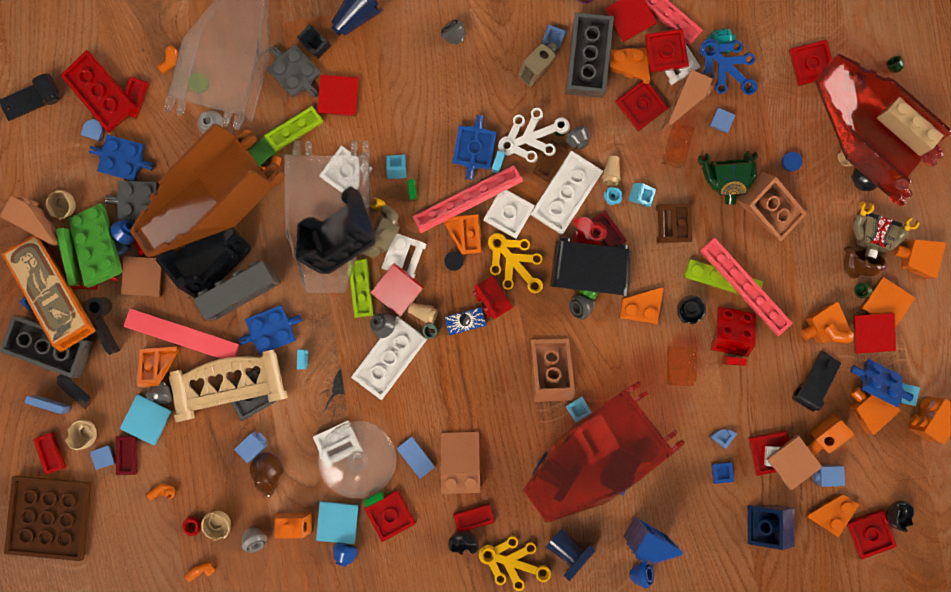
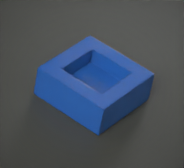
[711,462,734,484]

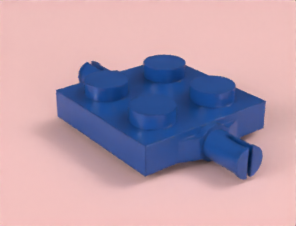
[452,115,497,180]
[89,134,155,181]
[239,305,303,355]
[850,359,914,407]

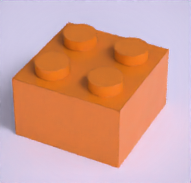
[908,396,951,445]

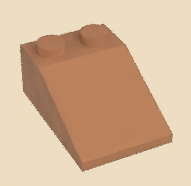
[661,69,713,132]
[737,172,807,242]
[0,195,59,246]
[531,338,575,402]
[441,432,480,494]

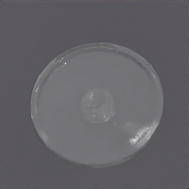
[319,421,396,498]

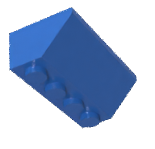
[623,516,683,564]

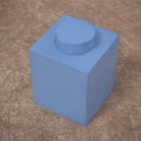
[234,432,268,464]
[812,464,845,487]

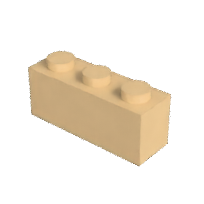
[877,97,944,156]

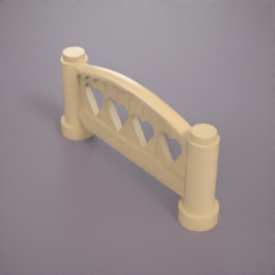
[169,350,288,422]

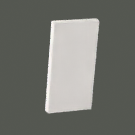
[530,151,603,235]
[351,316,427,400]

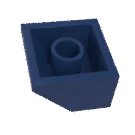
[748,505,795,550]

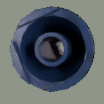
[331,0,383,36]

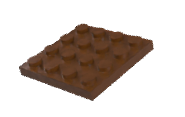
[4,476,92,561]

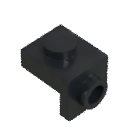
[297,24,332,59]

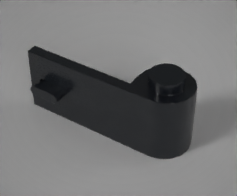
[0,74,61,121]
[85,297,120,355]
[792,351,841,412]

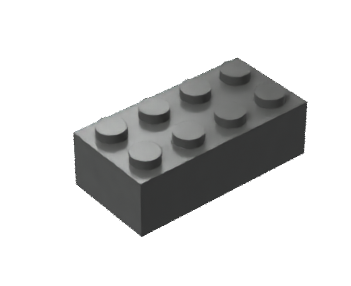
[565,12,614,98]
[194,260,281,321]
[0,315,94,378]

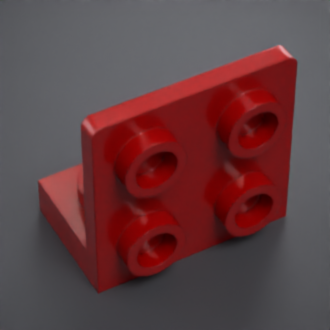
[472,276,513,320]
[711,307,756,357]

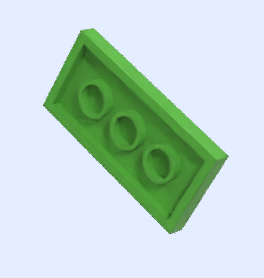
[68,203,123,288]

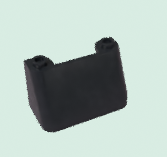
[295,186,376,274]
[155,228,251,298]
[550,237,632,296]

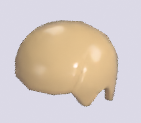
[45,190,76,220]
[65,419,97,450]
[201,511,231,541]

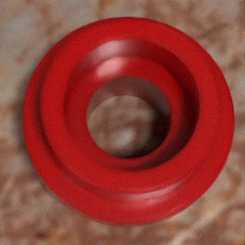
[182,516,201,536]

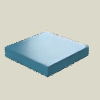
[120,394,173,445]
[316,501,359,544]

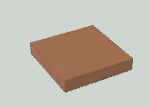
[121,256,163,297]
[766,435,822,491]

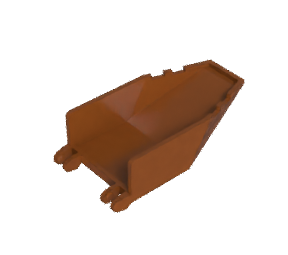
[130,124,285,258]

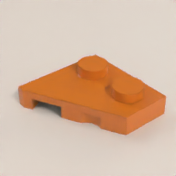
[619,288,664,324]
[137,346,179,387]

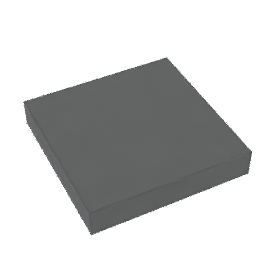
[231,369,276,421]

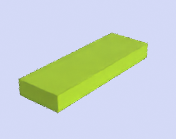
[264,106,323,153]
[348,259,374,318]

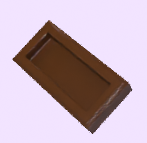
[533,140,568,183]

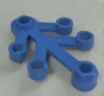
[699,39,758,95]

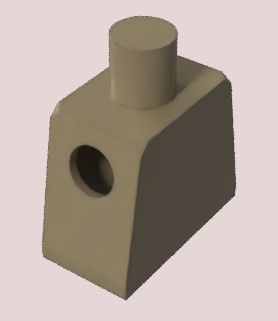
[517,42,559,88]

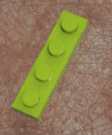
[683,259,764,295]

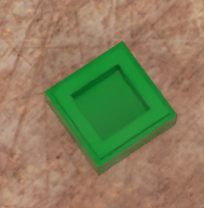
[407,179,418,201]
[363,490,385,507]

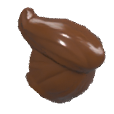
[843,246,887,279]
[250,452,283,498]

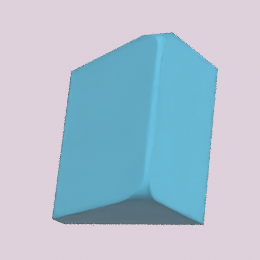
[386,155,407,179]
[628,183,656,207]

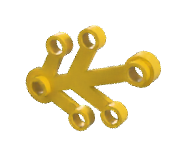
[488,233,543,294]
[479,535,551,591]

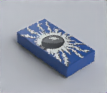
[444,307,486,336]

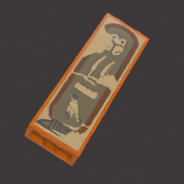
[2,235,96,352]

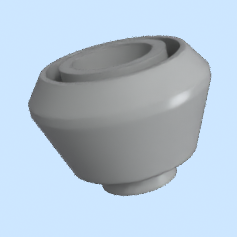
[197,110,224,134]
[242,527,268,553]

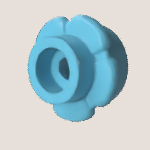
[604,187,622,205]

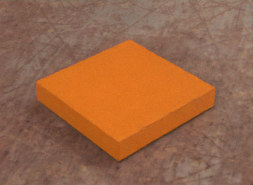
[860,277,915,328]

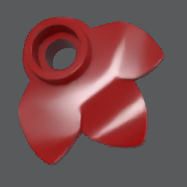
[571,217,607,245]

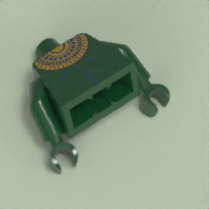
[697,151,758,205]

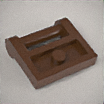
[656,204,692,243]

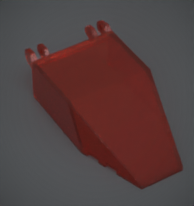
[814,53,951,206]
[522,381,685,523]

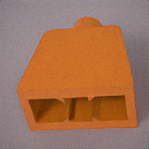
[894,240,946,279]
[801,302,851,343]
[850,387,901,435]
[807,413,855,456]
[275,513,313,538]

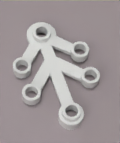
[498,108,570,163]

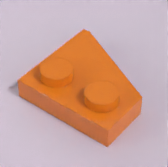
[609,47,650,84]
[443,214,482,255]
[805,493,859,537]

